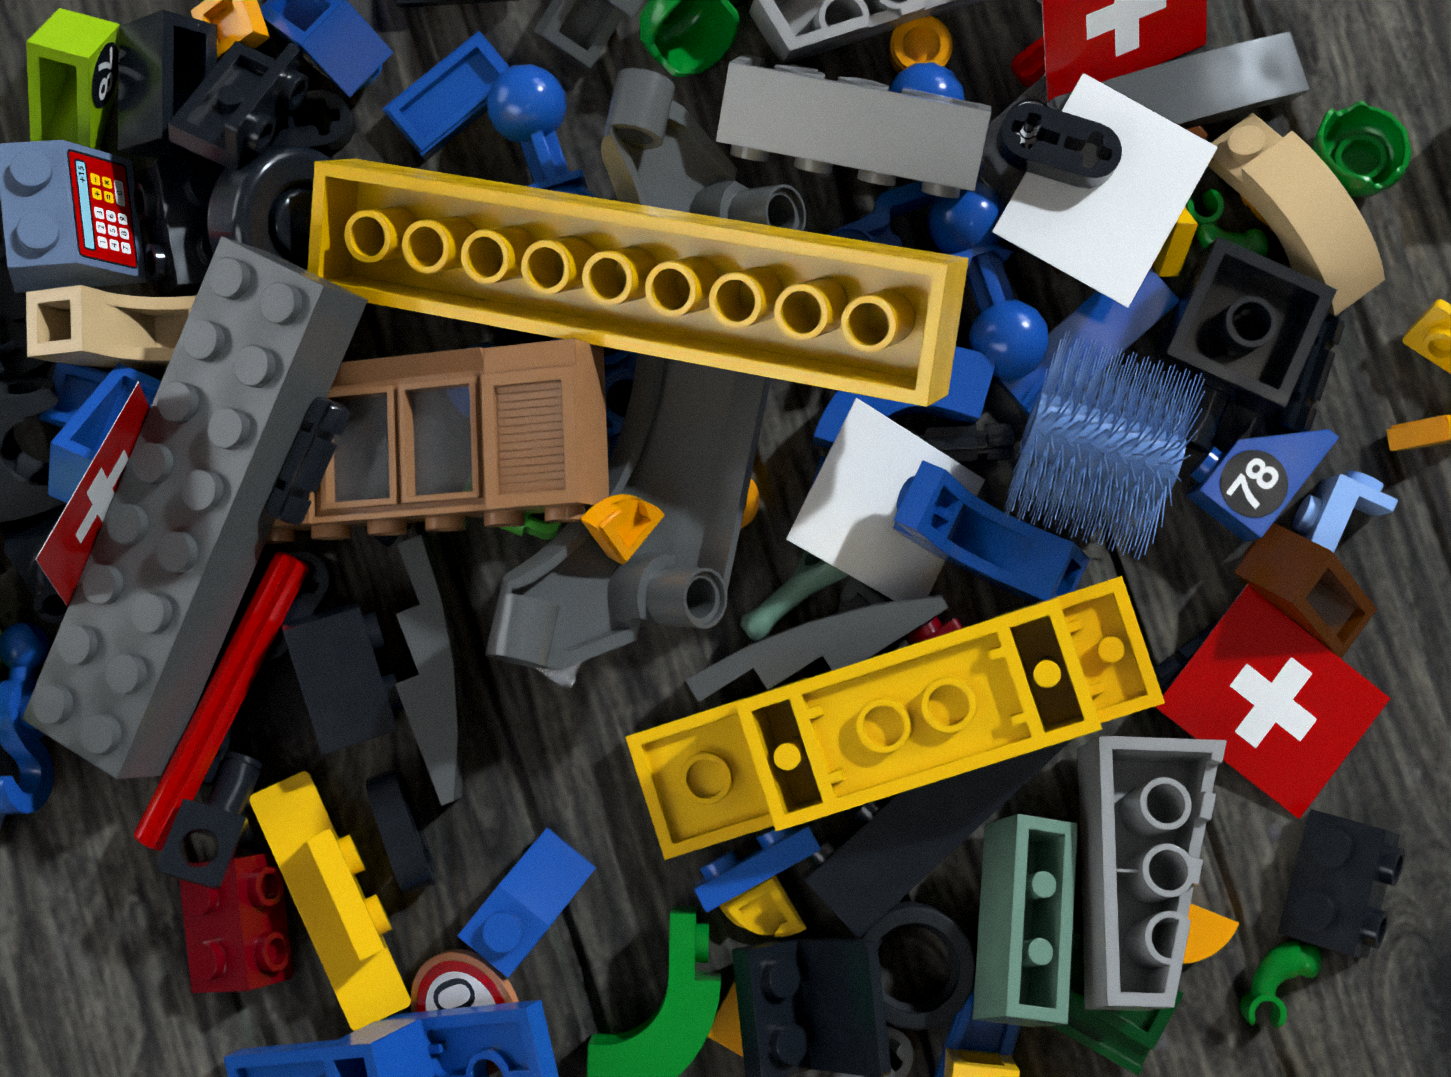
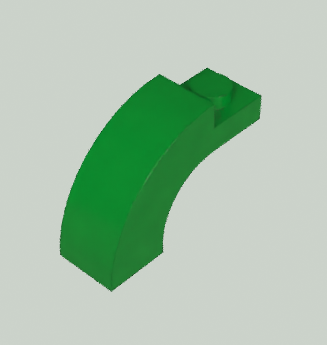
[587,906,721,1077]

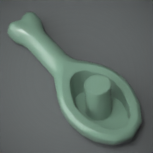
[740,550,849,641]

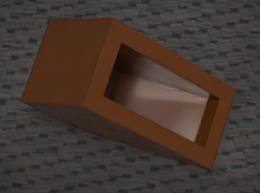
[1234,523,1377,659]

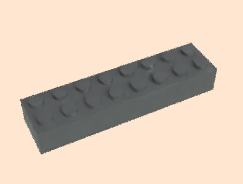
[22,236,368,779]

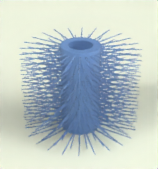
[1004,330,1205,560]

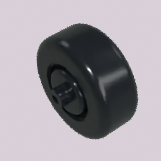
[207,145,332,270]

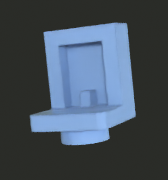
[1292,470,1398,553]

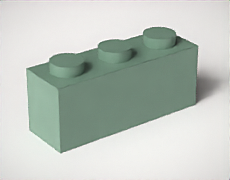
[973,814,1078,1027]

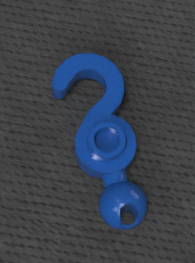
[0,622,54,815]

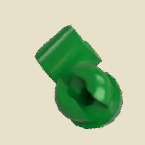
[1185,189,1269,257]
[1239,940,1322,1028]

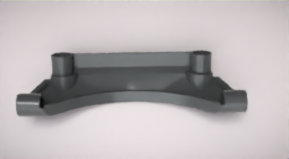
[485,68,806,671]

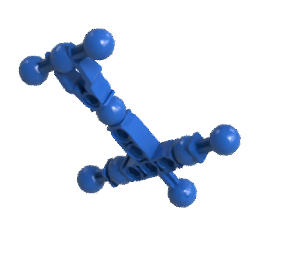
[447,62,1050,592]

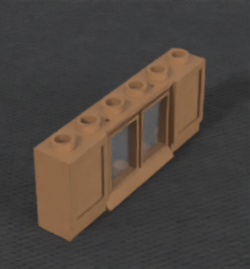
[265,338,609,544]

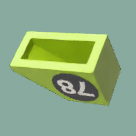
[26,8,120,150]

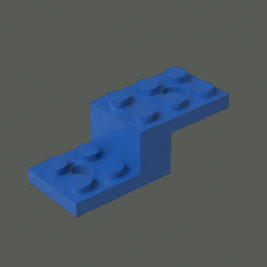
[223,1000,559,1077]

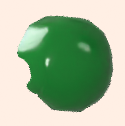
[639,0,740,77]
[1311,100,1412,198]

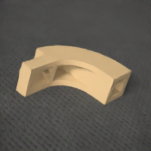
[26,285,197,369]

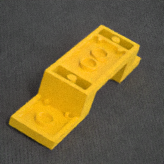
[625,576,1165,860]

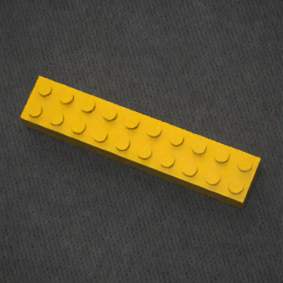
[307,159,969,407]

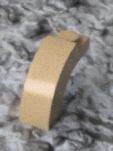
[1208,113,1385,317]

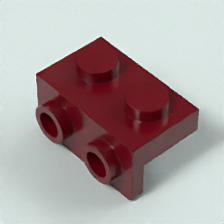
[179,852,293,993]

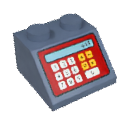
[0,140,147,293]

